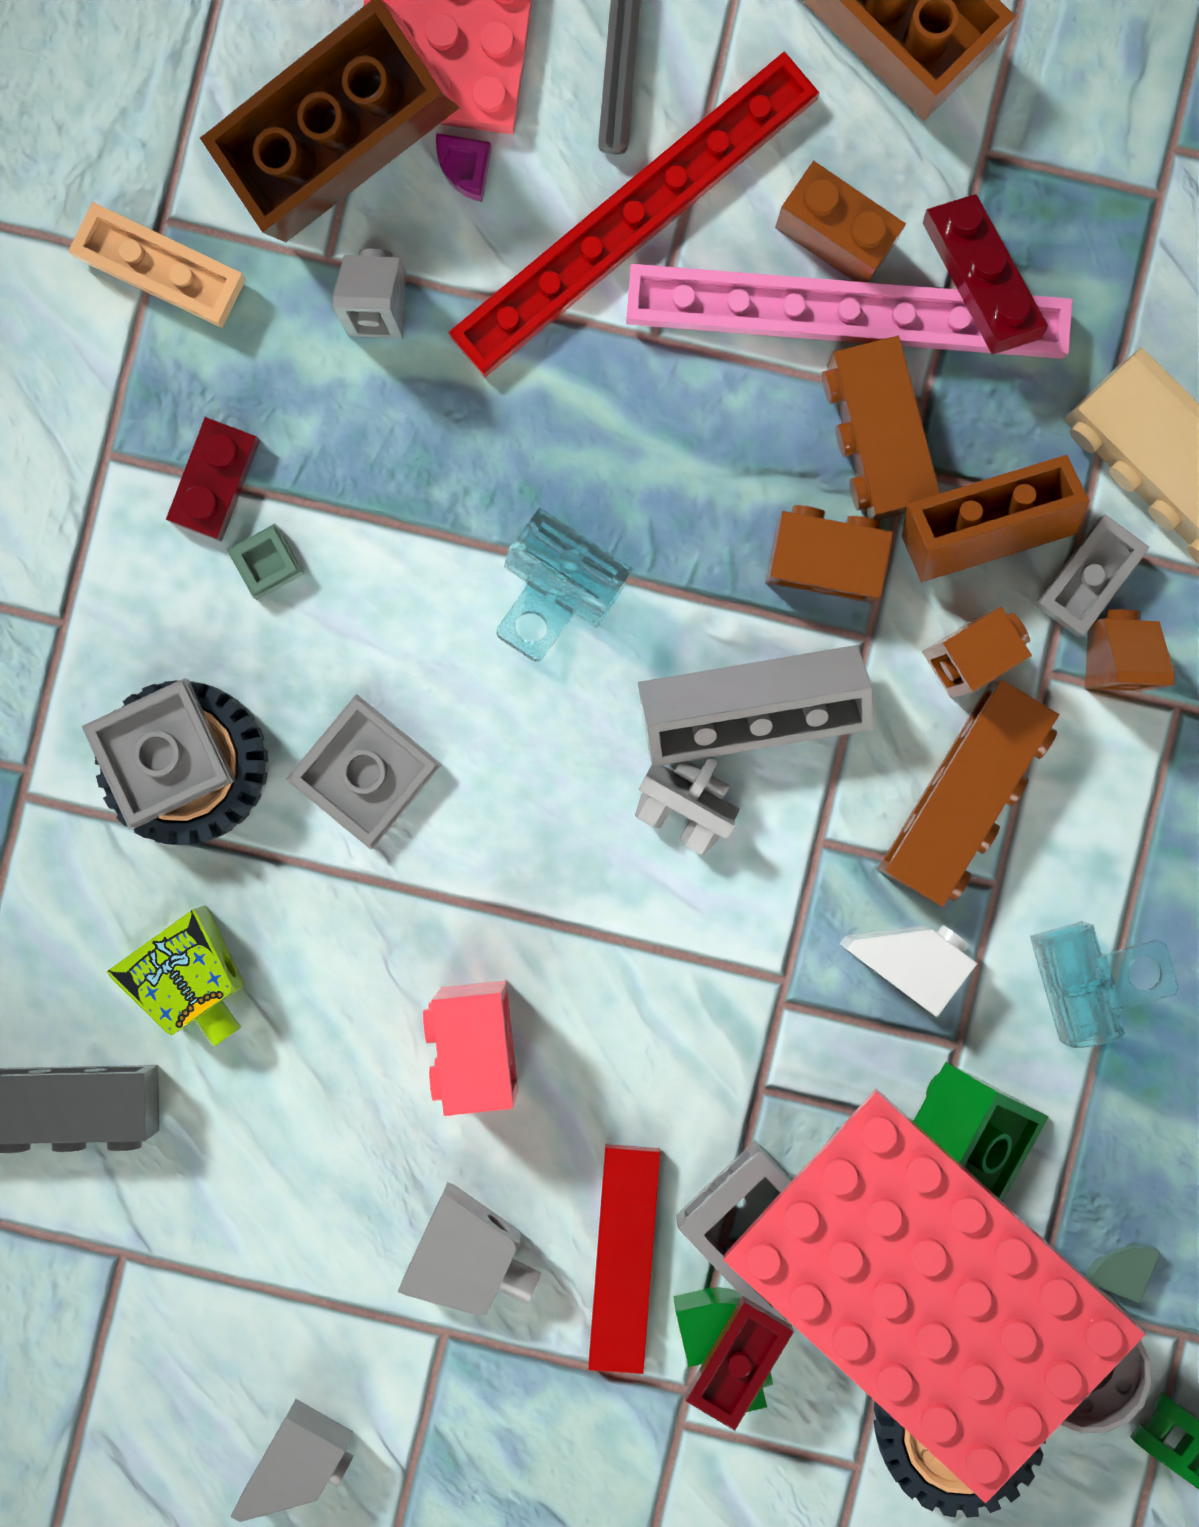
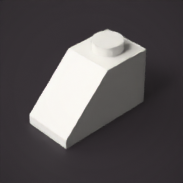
[839,925,977,1017]

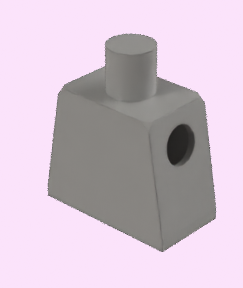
[398,1182,541,1316]

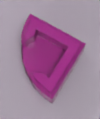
[436,133,492,202]

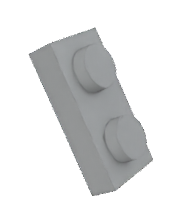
[1034,514,1150,638]

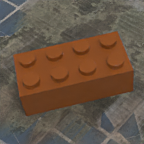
[802,0,1016,121]

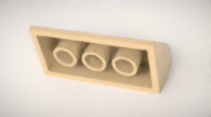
[1063,347,1199,564]

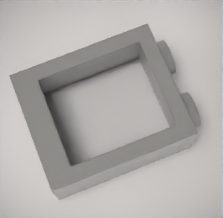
[676,1140,793,1321]

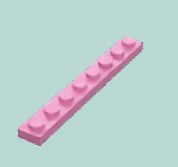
[626,264,1073,359]

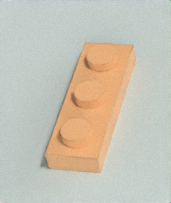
[68,202,246,328]

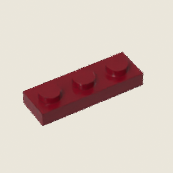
[922,194,1048,355]

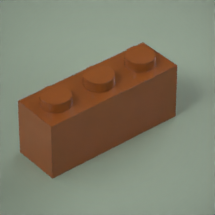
[822,335,940,520]
[901,454,1089,583]

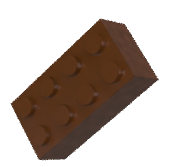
[200,0,460,242]

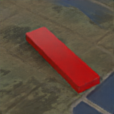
[588,1144,660,1374]

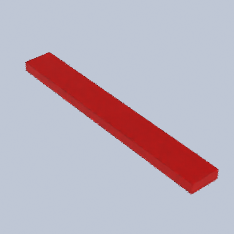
[448,51,820,379]

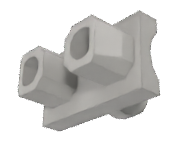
[635,757,740,855]

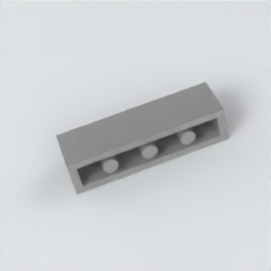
[638,645,874,767]

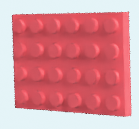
[723,1088,1146,1503]

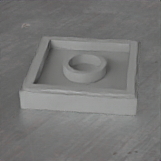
[81,678,236,829]
[286,694,443,850]

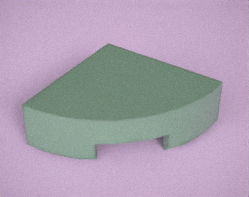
[1085,1243,1160,1304]

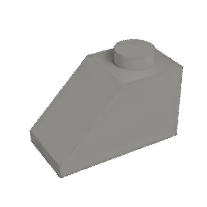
[332,249,406,339]
[230,1399,354,1522]

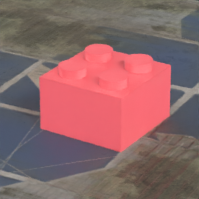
[423,980,518,1116]

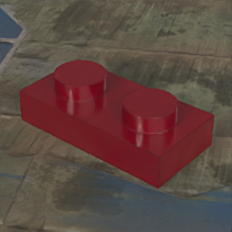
[165,417,260,542]
[684,1296,794,1431]

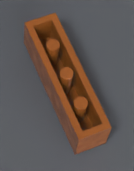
[877,679,1060,907]

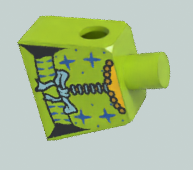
[106,905,244,1047]

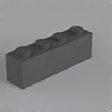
[0,1065,159,1153]

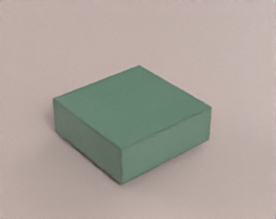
[227,524,304,600]

